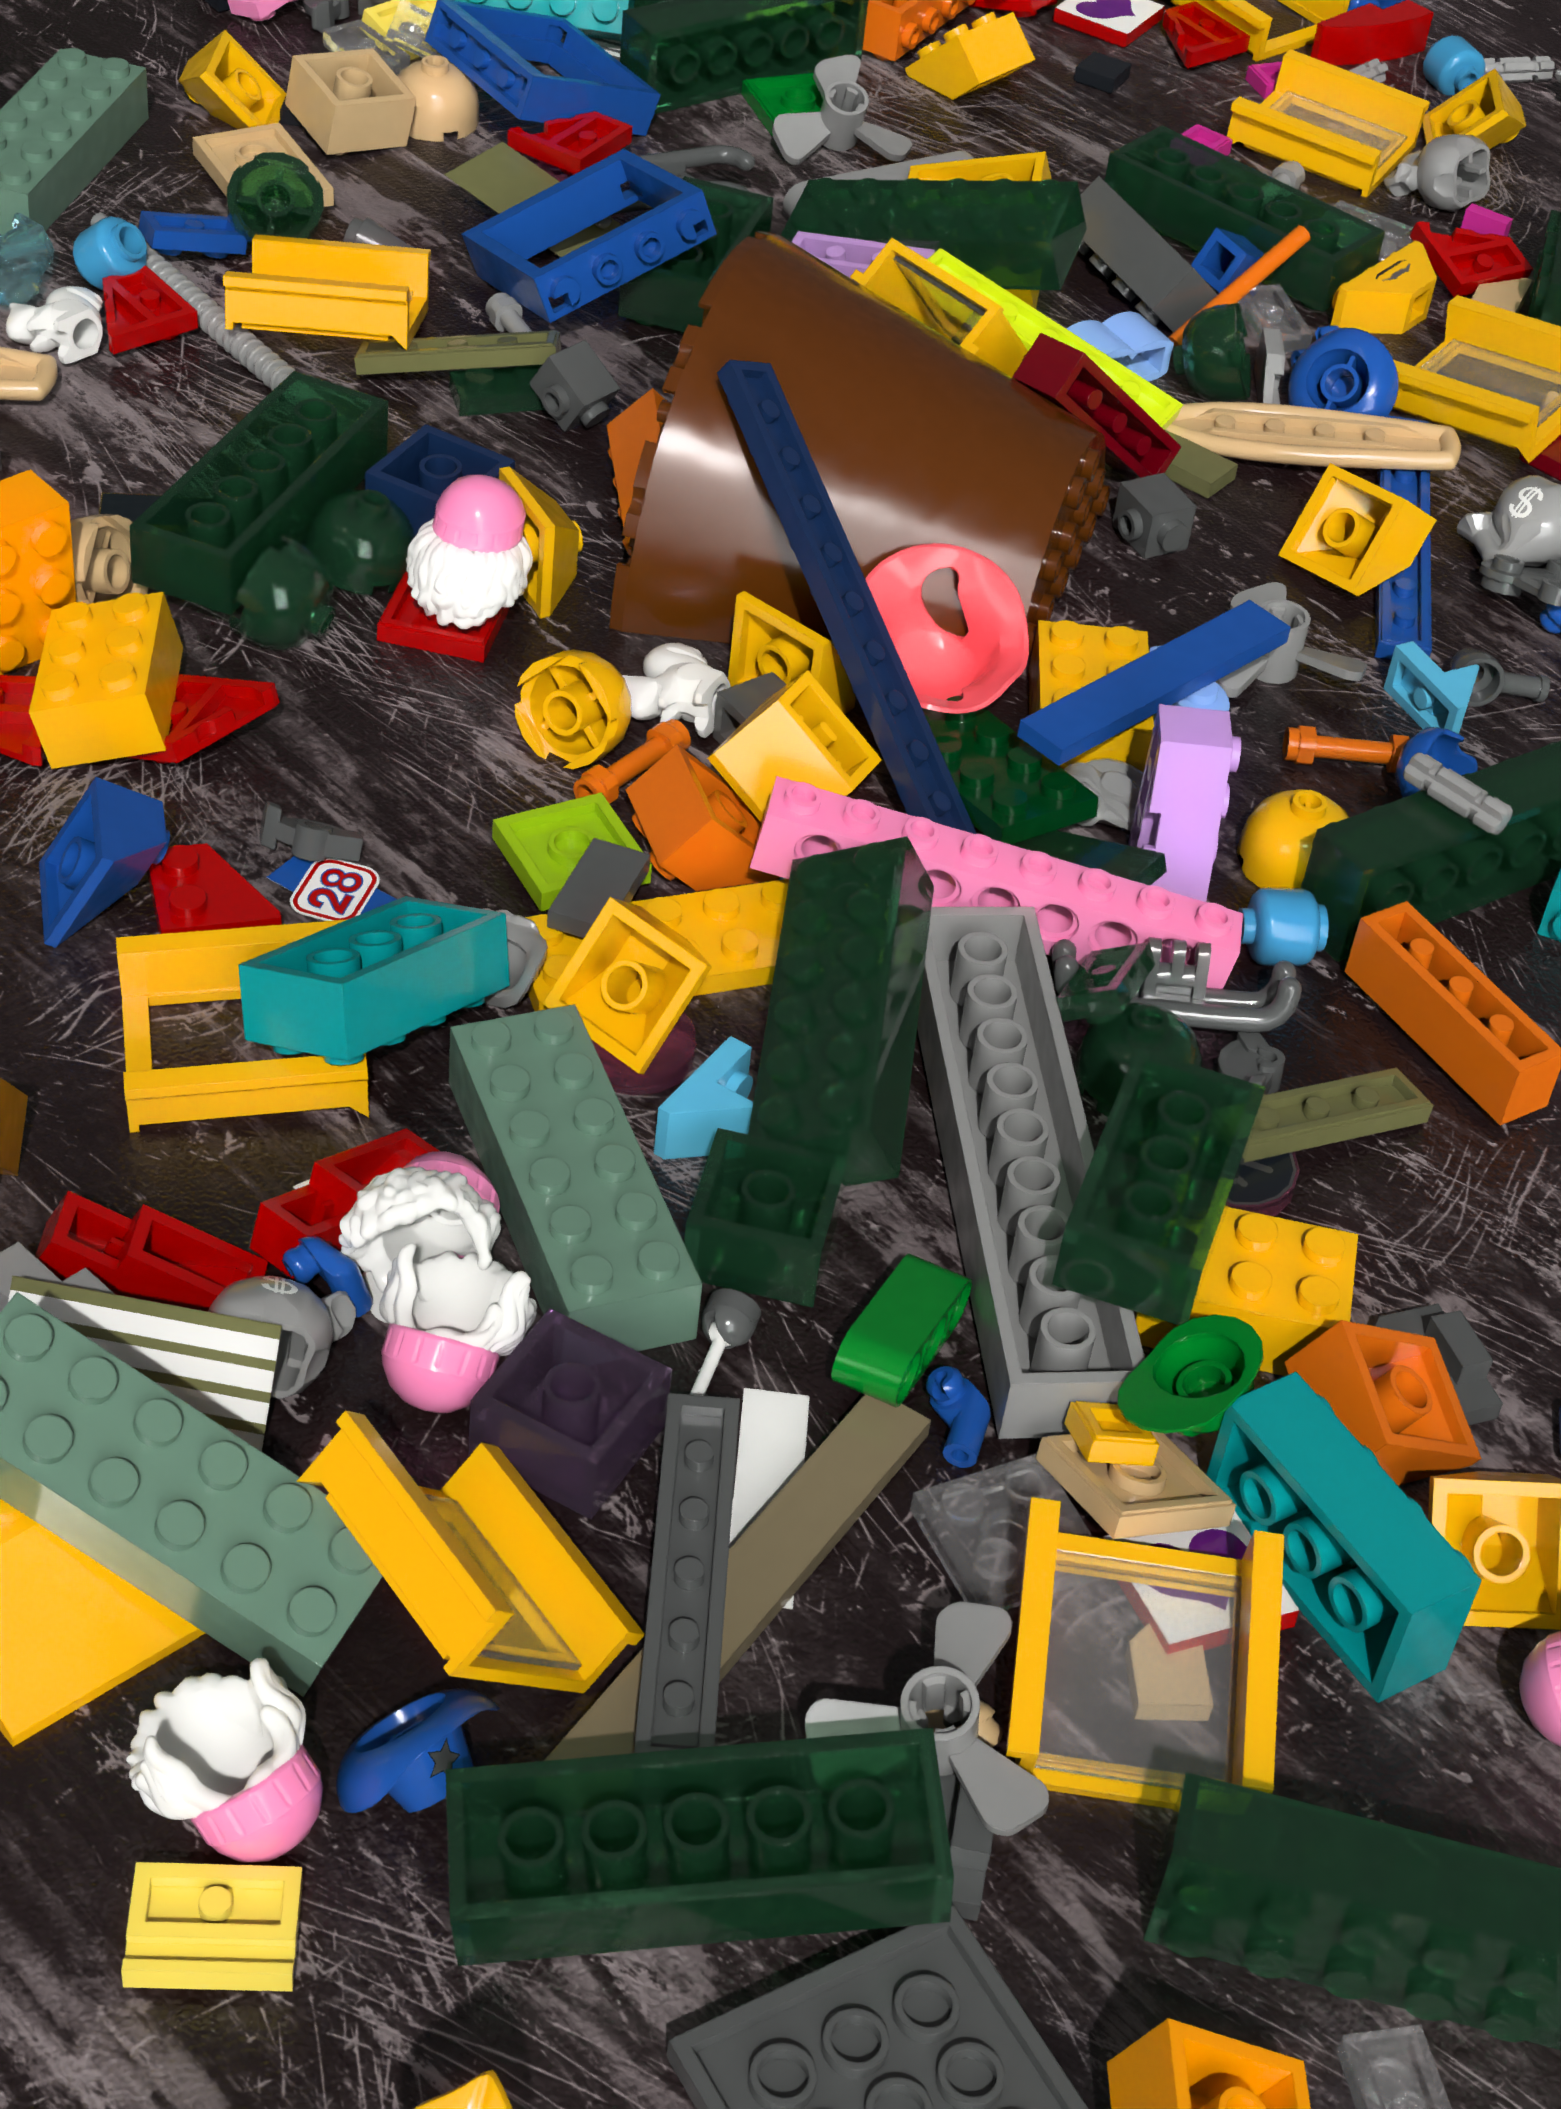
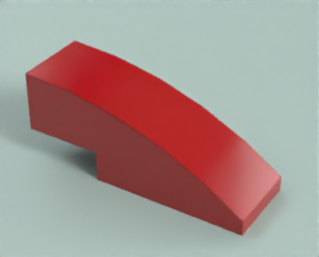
[1310,0,1434,65]
[249,1128,441,1281]
[35,1191,268,1312]

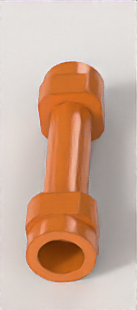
[573,719,691,804]
[1282,725,1410,773]

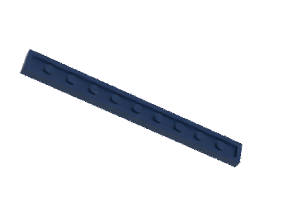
[717,360,977,834]

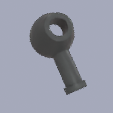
[1449,648,1550,707]

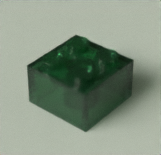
[684,1128,849,1308]

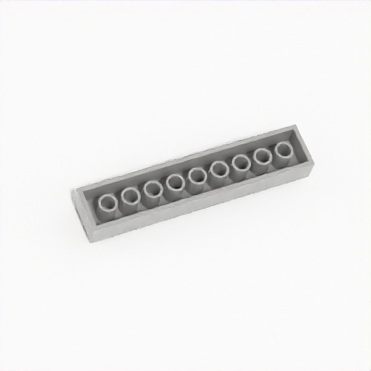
[904,907,1145,1439]

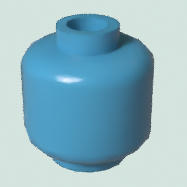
[1423,35,1485,95]
[73,216,147,290]
[1238,887,1329,966]

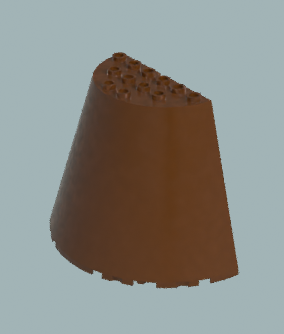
[609,231,1111,657]

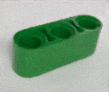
[831,1253,972,1407]

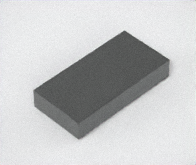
[547,838,650,938]

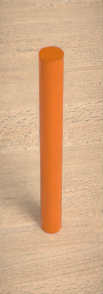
[1168,225,1311,353]

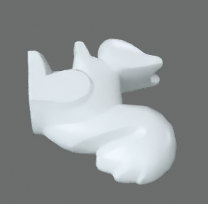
[6,286,103,364]
[622,643,731,738]

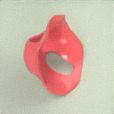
[865,543,1029,714]

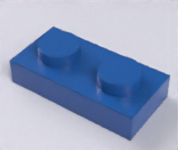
[138,211,248,258]

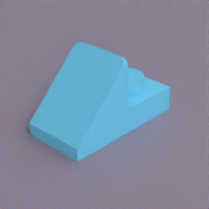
[1383,641,1480,734]
[654,1036,760,1160]

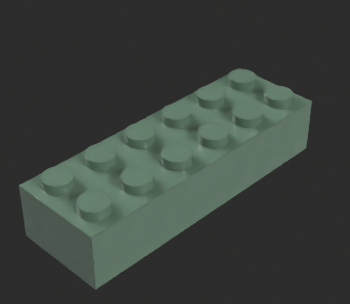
[0,48,149,247]
[449,1004,702,1367]
[0,1292,383,1697]

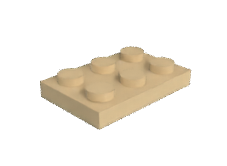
[192,122,334,222]

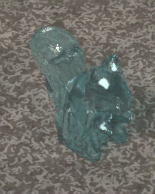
[0,212,54,307]

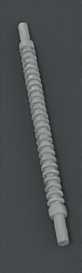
[91,213,378,463]

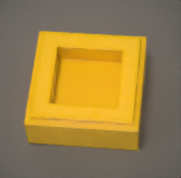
[1064,1401,1159,1466]

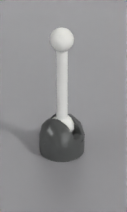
[689,1288,761,1396]

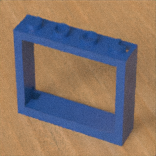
[425,0,661,136]
[461,149,717,323]

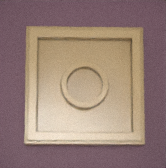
[1036,1431,1236,1539]

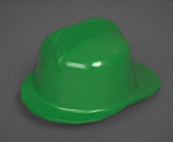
[1118,1315,1264,1437]

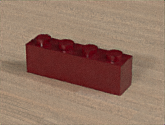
[1012,333,1181,479]

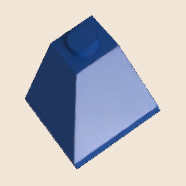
[39,777,170,948]

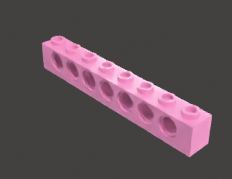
[750,776,1243,989]

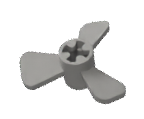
[772,55,912,165]
[1215,582,1367,698]
[805,1602,1049,1836]

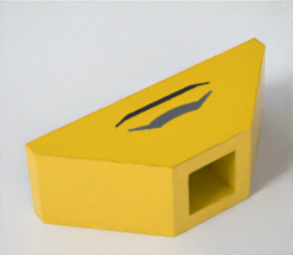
[1331,240,1437,335]

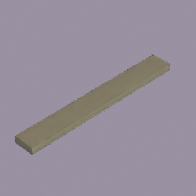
[534,1394,931,1827]

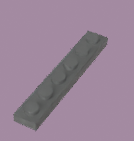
[633,1393,740,1783]

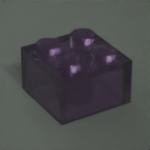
[468,1308,672,1519]

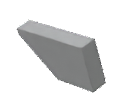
[1254,328,1285,404]

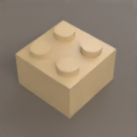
[285,48,416,156]

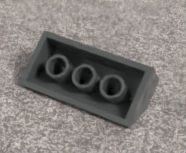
[1059,176,1237,333]

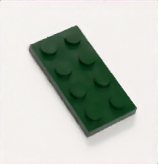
[873,696,1099,845]

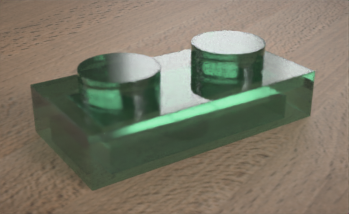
[449,365,545,416]
[1057,942,1156,1024]

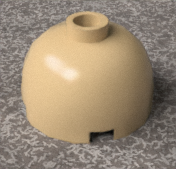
[398,55,479,142]
[70,514,150,604]

